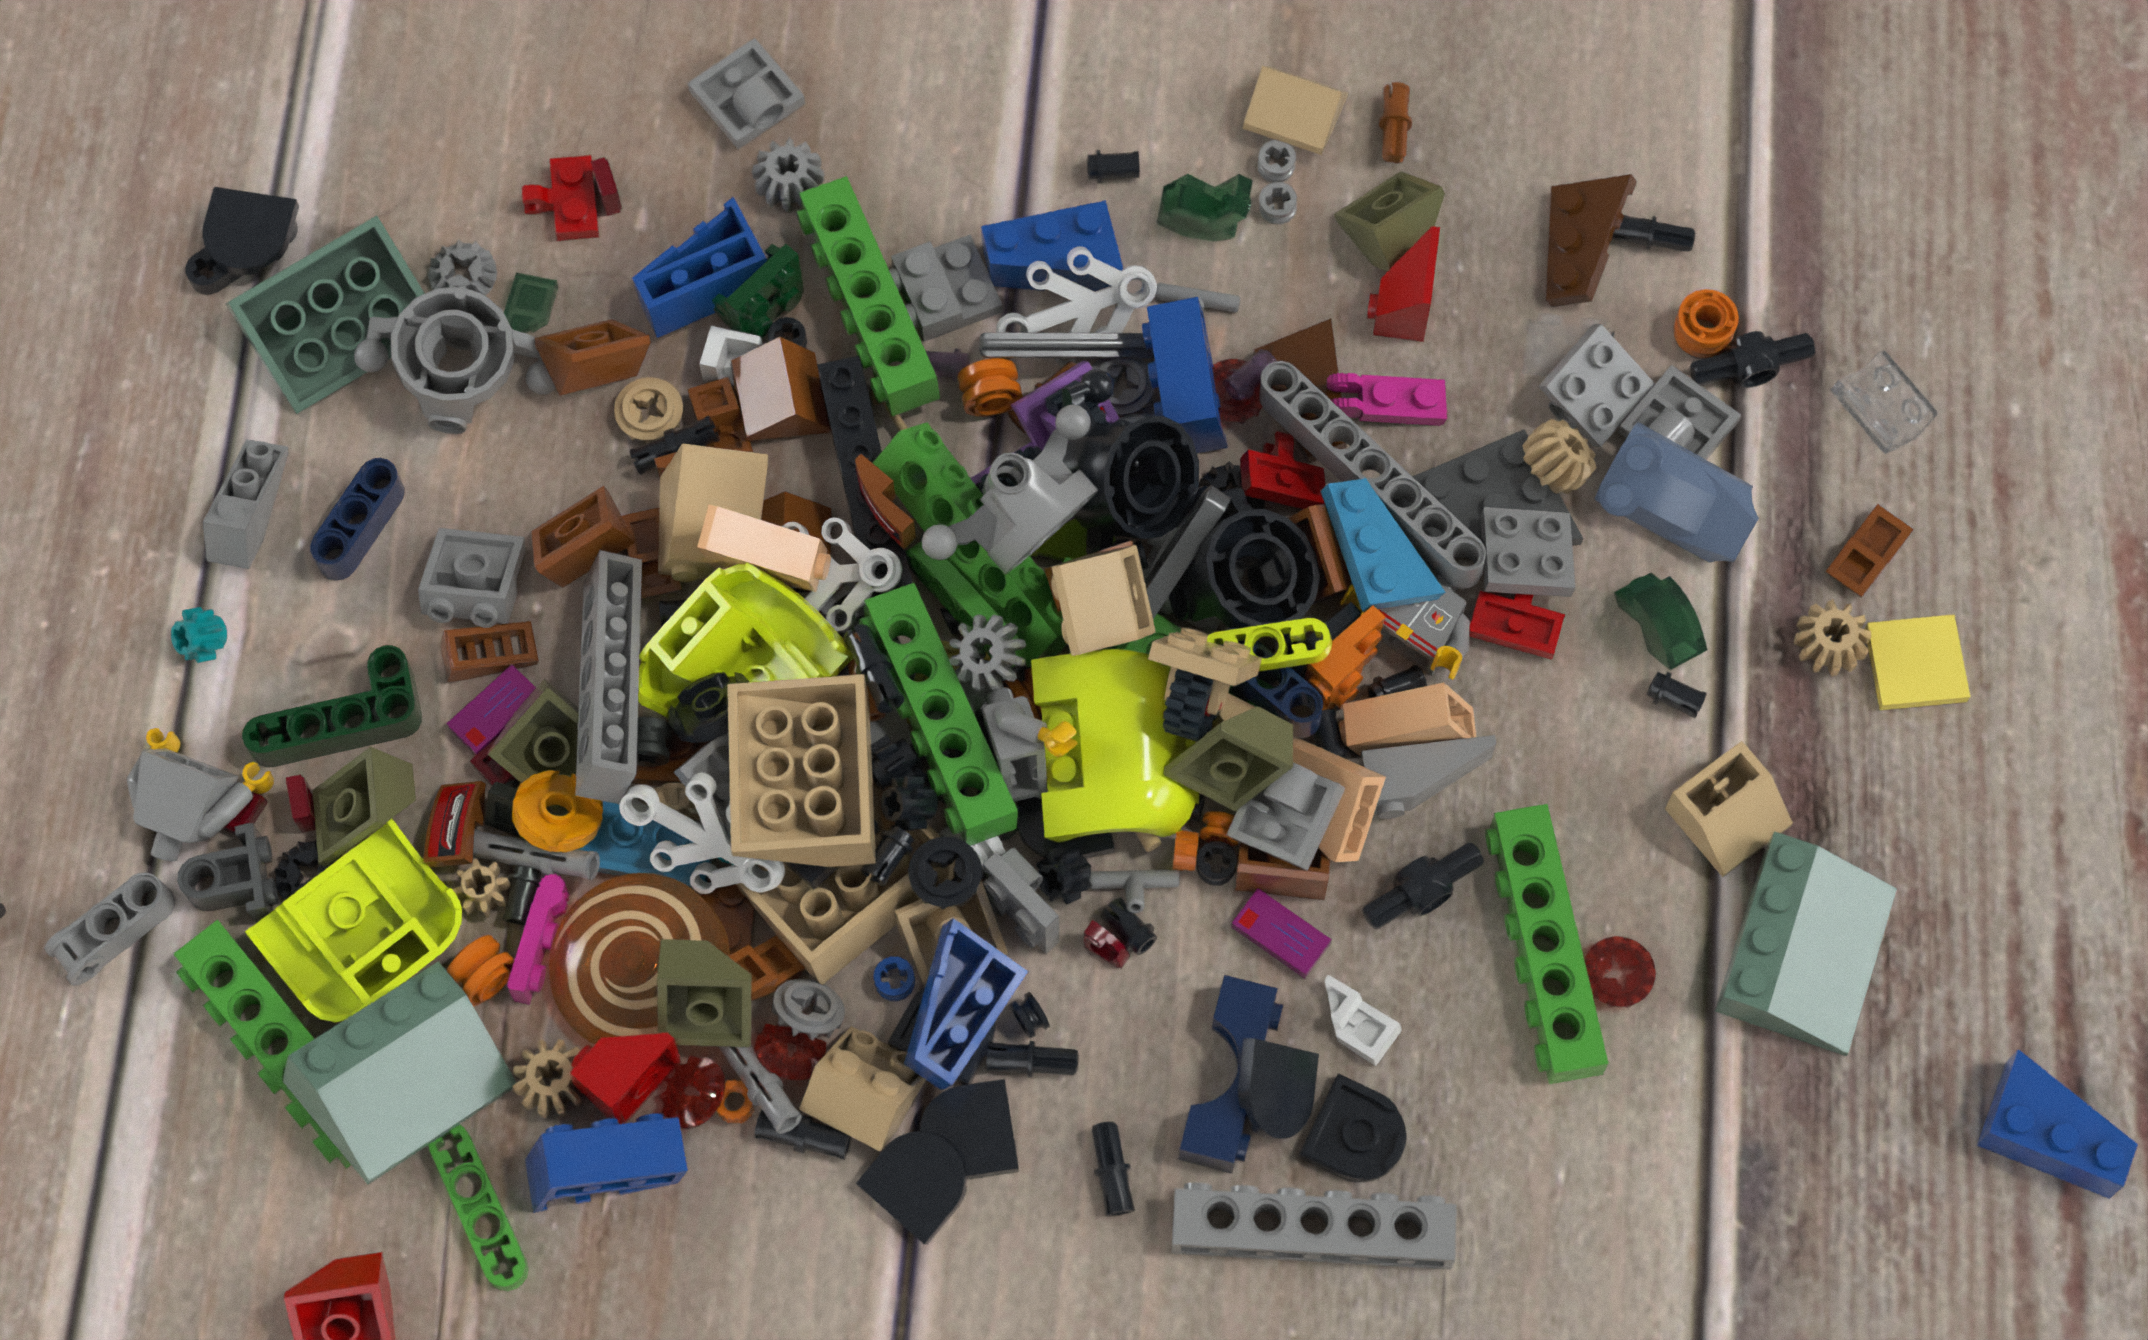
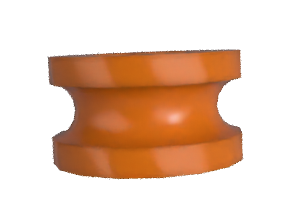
[1199,811,1239,846]

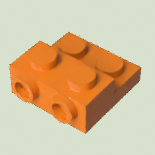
[1304,605,1386,710]

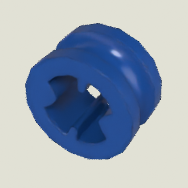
[873,956,915,1002]

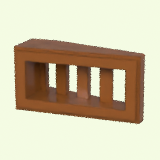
[440,621,539,682]

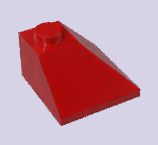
[1366,226,1440,342]
[570,1032,681,1124]
[284,1252,395,1340]

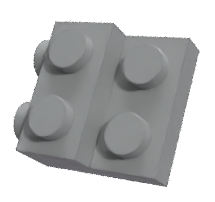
[889,234,1003,342]
[418,528,526,628]

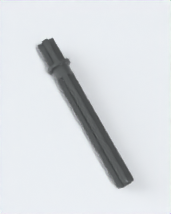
[979,332,1155,359]

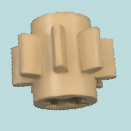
[452,859,511,918]

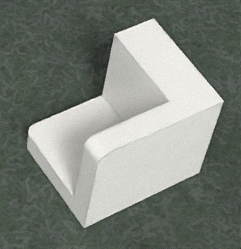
[699,326,762,389]

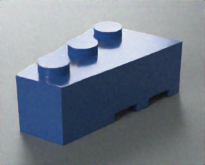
[632,197,767,338]
[981,200,1124,292]
[1142,297,1228,453]
[904,918,1029,1091]
[1977,1049,2138,1199]
[525,1113,688,1213]

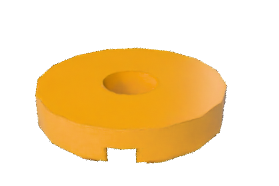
[512,770,603,852]

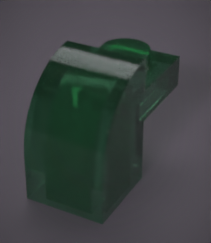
[1156,173,1253,241]
[1614,573,1708,670]

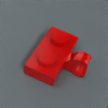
[521,155,599,241]
[1240,431,1326,509]
[1469,590,1565,660]

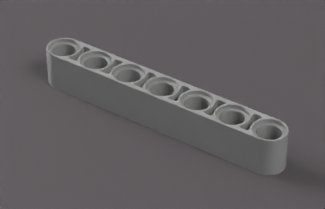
[1259,361,1486,589]

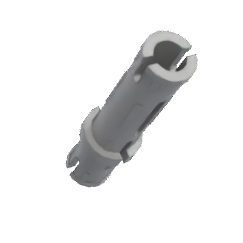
[473,829,600,880]
[718,1045,802,1134]

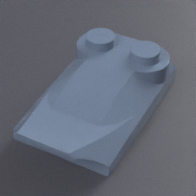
[1594,422,1759,563]

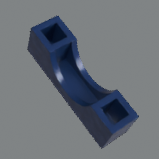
[1178,975,1283,1173]

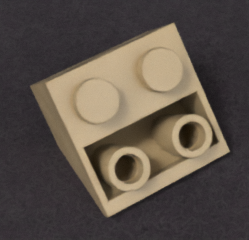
[1051,545,1156,656]
[1665,741,1793,877]
[799,1026,926,1151]

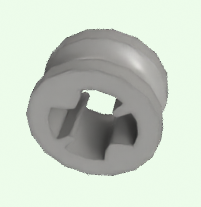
[1258,140,1296,183]
[1259,182,1297,224]

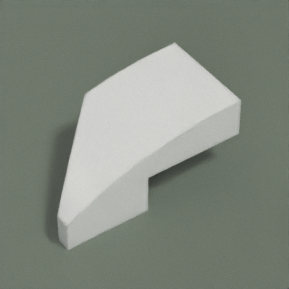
[1325,975,1402,1066]

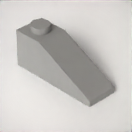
[1359,735,1496,819]

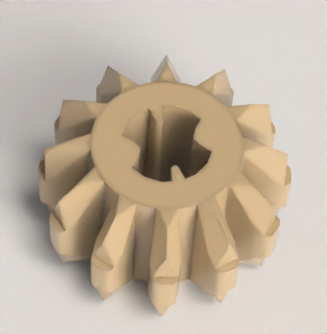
[1522,419,1597,494]
[1794,599,1871,677]
[513,1039,583,1118]

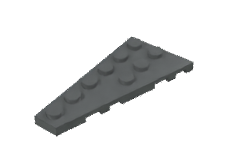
[1392,429,1583,546]

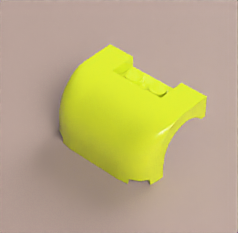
[638,563,853,719]
[1031,649,1199,842]
[245,819,462,1022]

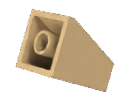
[658,444,768,582]

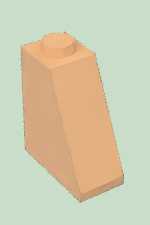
[697,505,831,592]
[1339,682,1476,756]
[1293,738,1386,862]

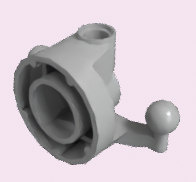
[354,287,556,434]
[922,404,1098,574]

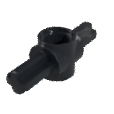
[1690,331,1815,388]
[1362,842,1484,929]

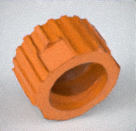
[1172,830,1199,871]
[713,1079,755,1124]

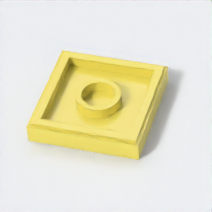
[1864,615,1970,710]

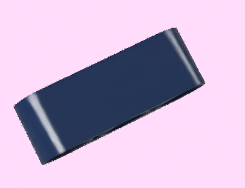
[310,458,405,581]
[1221,628,1323,738]

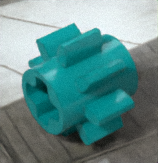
[171,607,227,663]

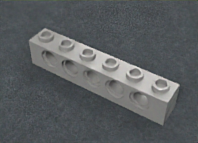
[575,550,642,804]
[1171,1182,1456,1269]

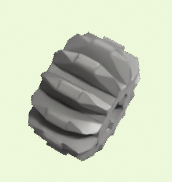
[752,137,824,212]
[949,614,1026,690]

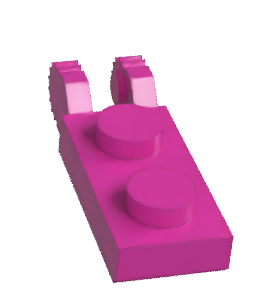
[1327,373,1447,426]
[507,873,570,1005]

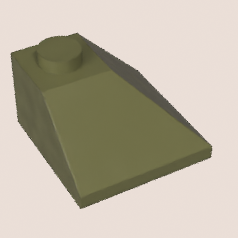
[1334,171,1445,271]
[487,679,579,812]
[1164,706,1293,811]
[313,747,416,867]
[657,939,752,1047]

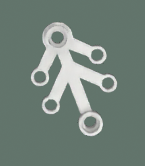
[996,247,1157,367]
[782,517,902,633]
[619,773,785,894]

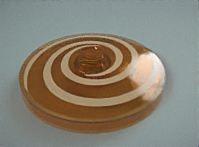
[549,873,730,1046]

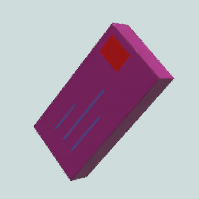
[446,665,536,755]
[1231,888,1332,979]

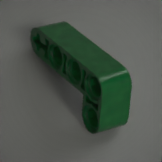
[242,645,422,767]

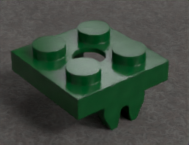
[712,244,804,339]

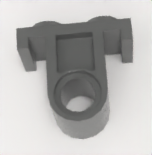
[177,823,279,923]

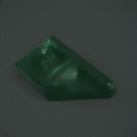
[504,272,559,333]

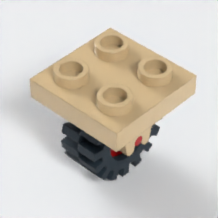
[1148,628,1262,742]

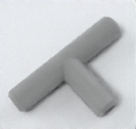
[1155,283,1240,312]
[1089,870,1179,913]

